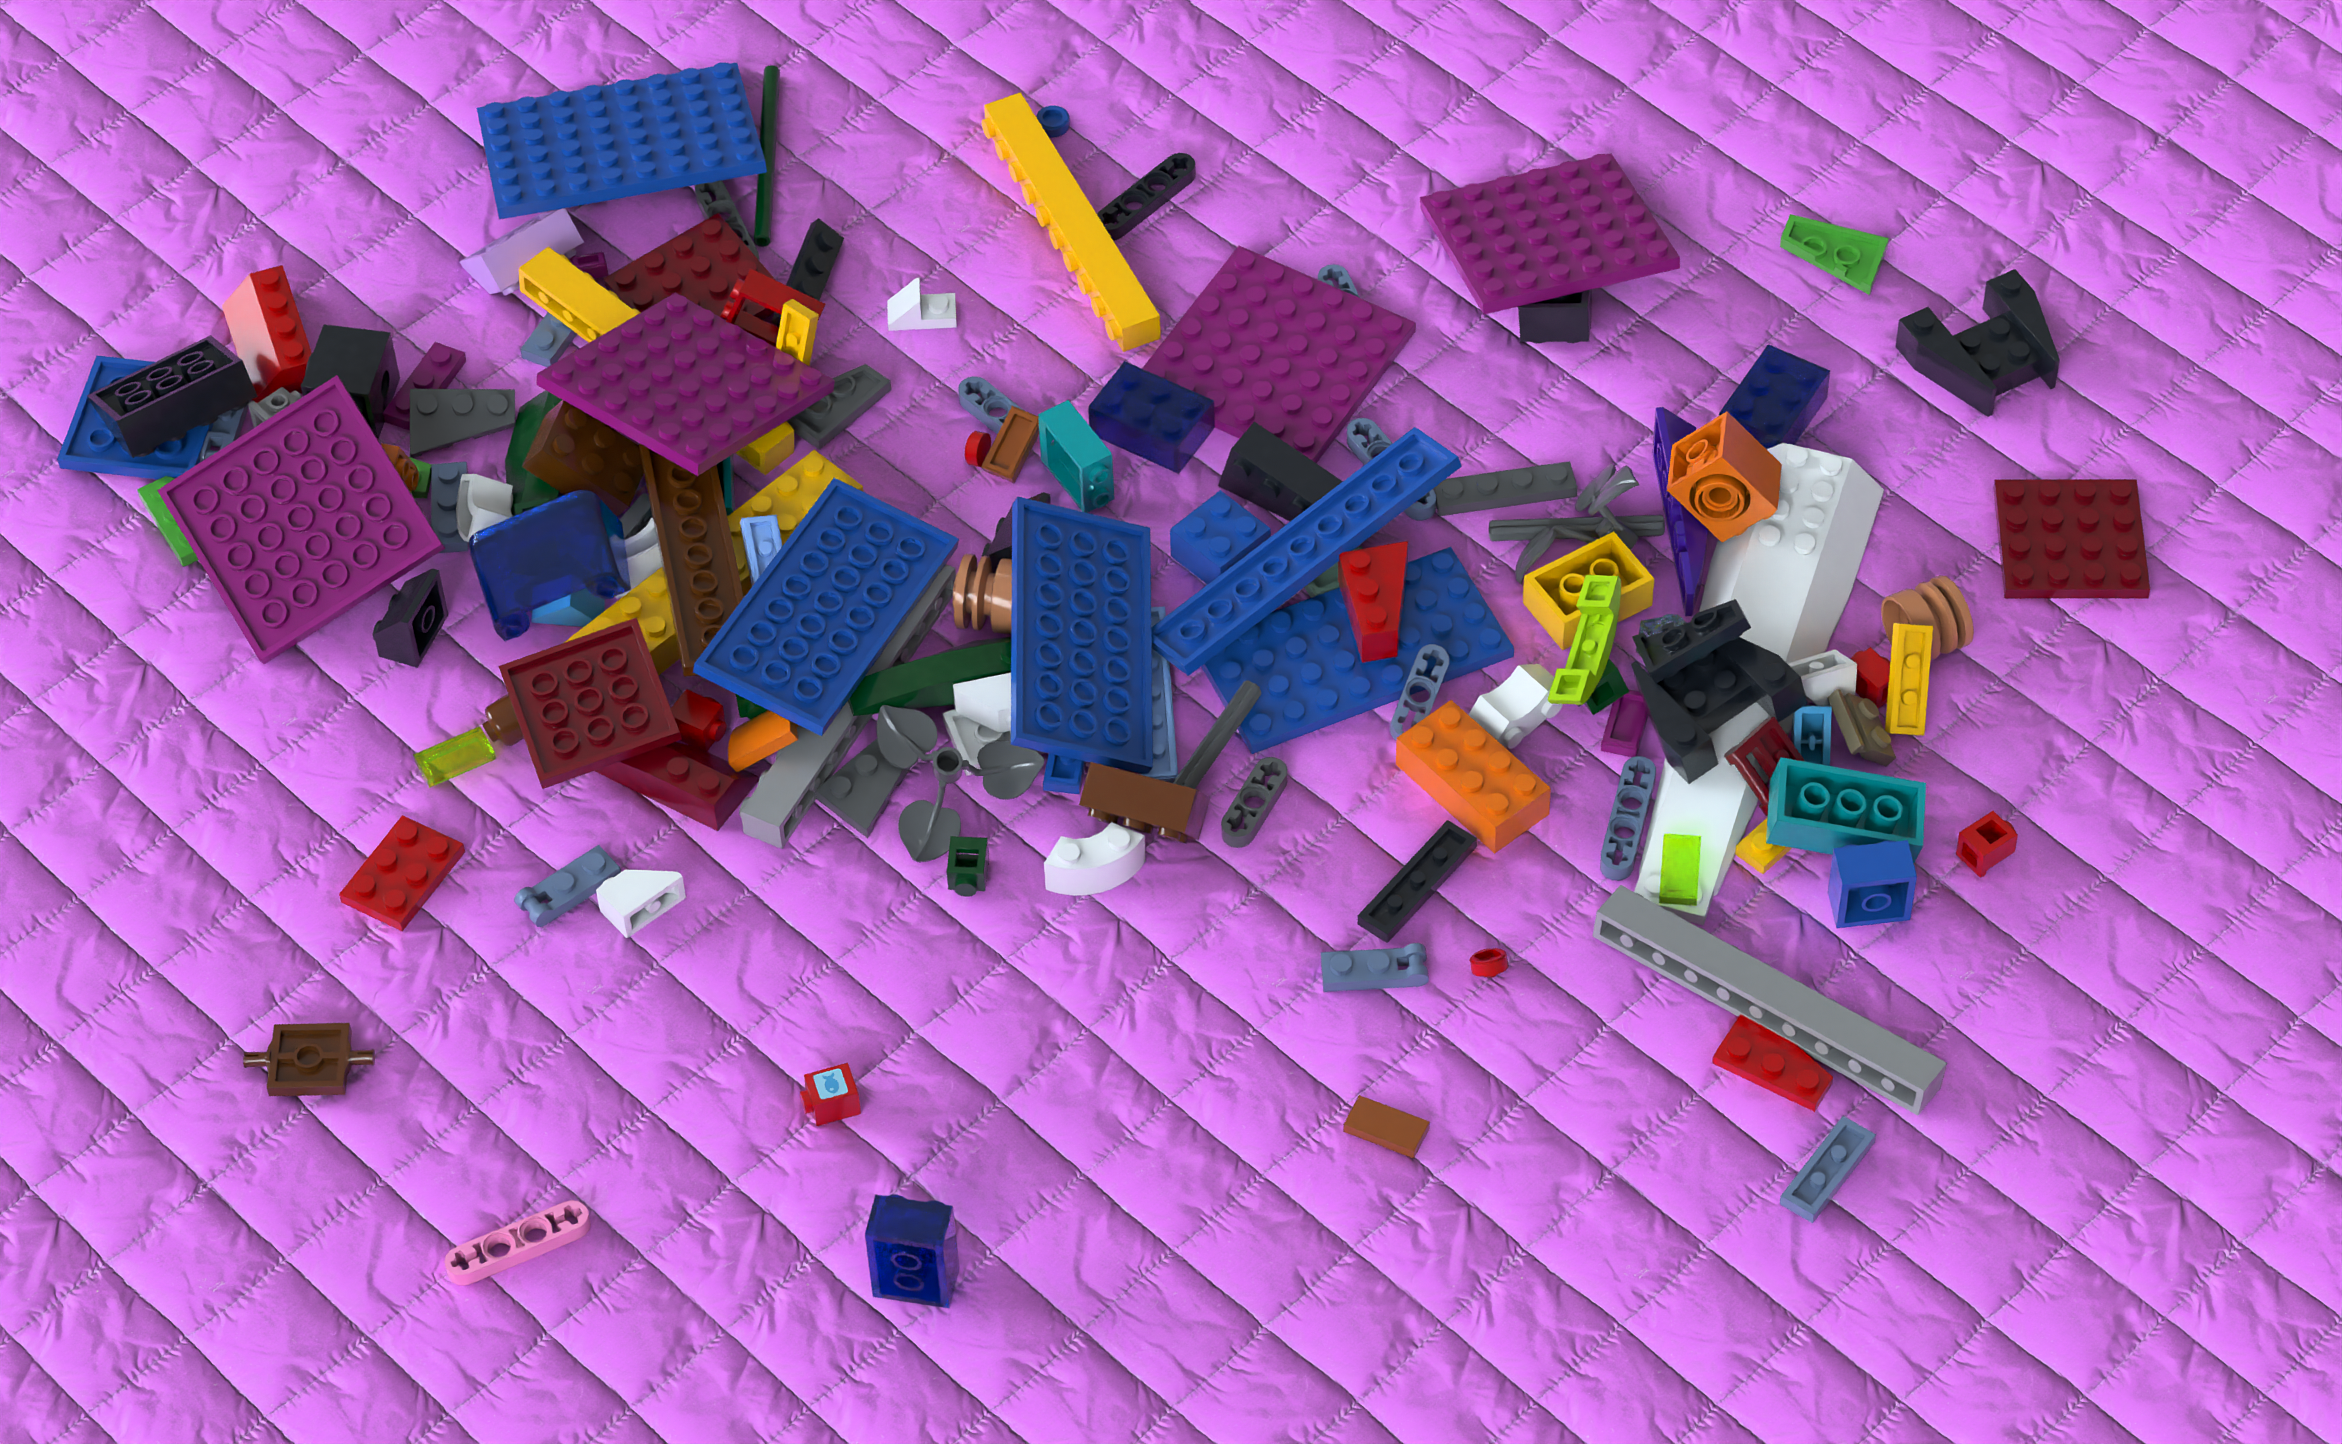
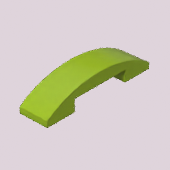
[1547,575,1621,705]

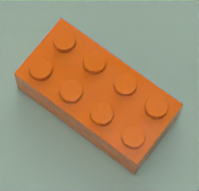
[1396,700,1551,854]

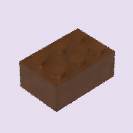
[522,400,644,523]
[1079,762,1210,844]

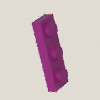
[383,342,466,431]

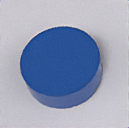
[1036,106,1070,138]

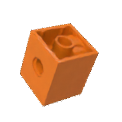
[1667,411,1782,543]

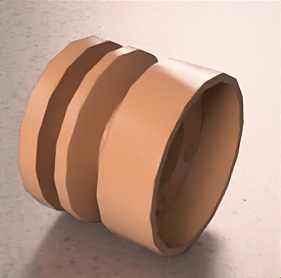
[952,553,1012,635]
[1881,575,1974,661]

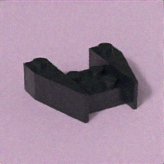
[1895,269,2060,417]
[1631,637,1807,784]

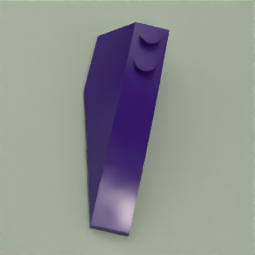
[1652,407,1708,617]

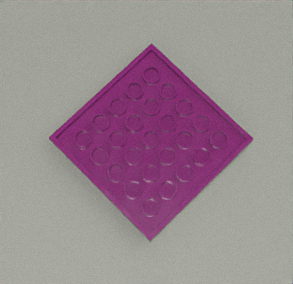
[1420,153,1680,314]
[1132,246,1416,463]
[536,293,835,476]
[157,375,445,664]

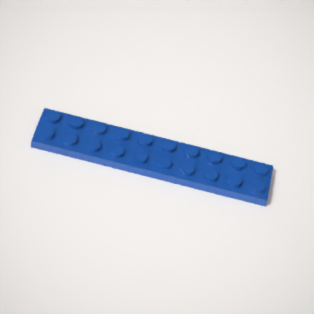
[1151,427,1462,676]

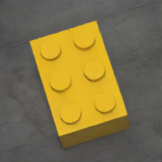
[1523,532,1654,651]

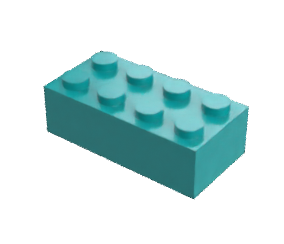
[1766,757,1926,863]

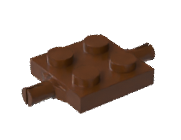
[243,1023,375,1096]

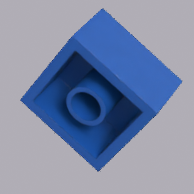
[1170,490,1271,585]
[1828,840,1917,929]

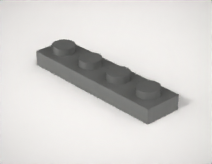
[1433,461,1577,516]

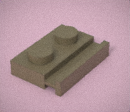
[1827,689,1896,766]

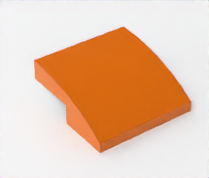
[728,710,800,772]

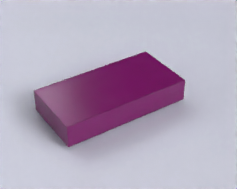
[1601,690,1648,757]

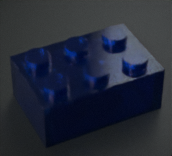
[1719,344,1830,449]
[1088,361,1215,474]
[865,1194,960,1309]

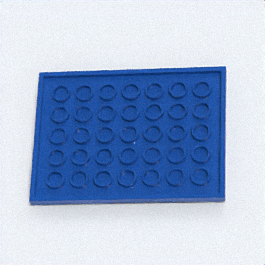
[477,62,767,220]

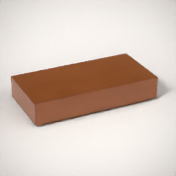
[981,406,1039,483]
[1343,1095,1430,1158]

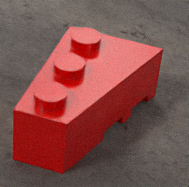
[1338,541,1408,663]

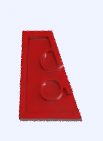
[1712,1002,1833,1112]

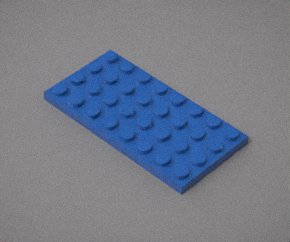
[693,478,959,736]
[1011,496,1153,774]
[1201,547,1514,754]

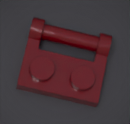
[1724,717,1805,816]

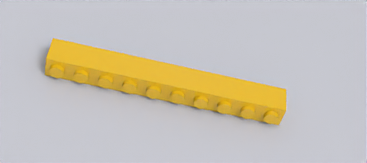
[982,92,1161,352]
[519,246,794,475]

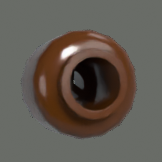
[482,694,524,746]

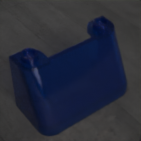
[469,490,631,641]

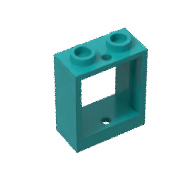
[1038,400,1114,513]

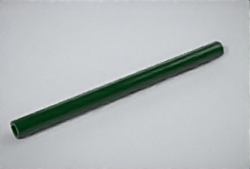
[754,65,780,247]

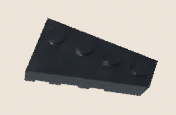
[1218,422,1343,521]

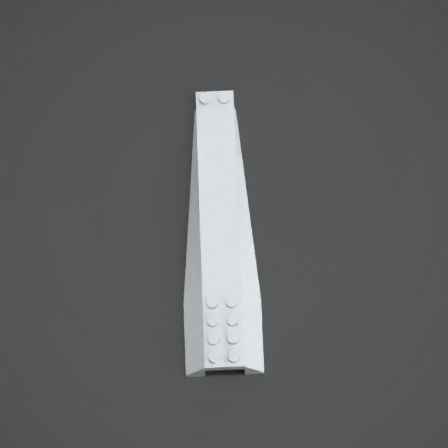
[1634,443,1884,925]

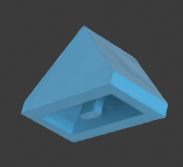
[531,574,605,627]
[1791,705,1832,766]

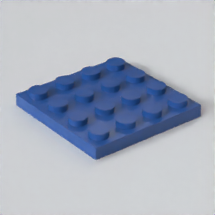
[57,356,214,479]

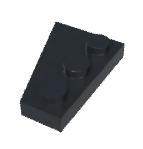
[1632,599,1751,683]

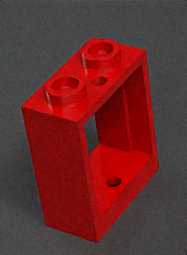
[720,268,826,348]

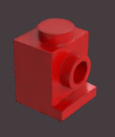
[1851,647,1890,708]
[1956,811,2018,878]

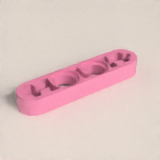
[444,1200,591,1286]

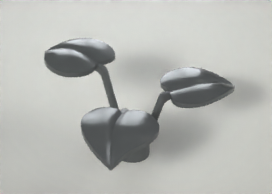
[1515,463,1639,585]
[876,705,1044,863]

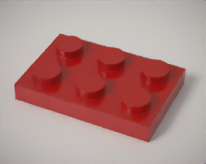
[339,815,465,931]

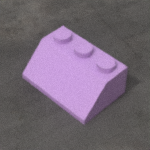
[459,208,584,296]

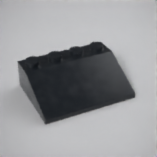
[87,335,258,458]

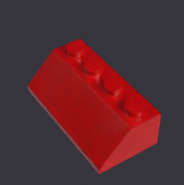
[222,265,312,403]

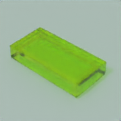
[413,726,496,788]
[1659,833,1701,906]

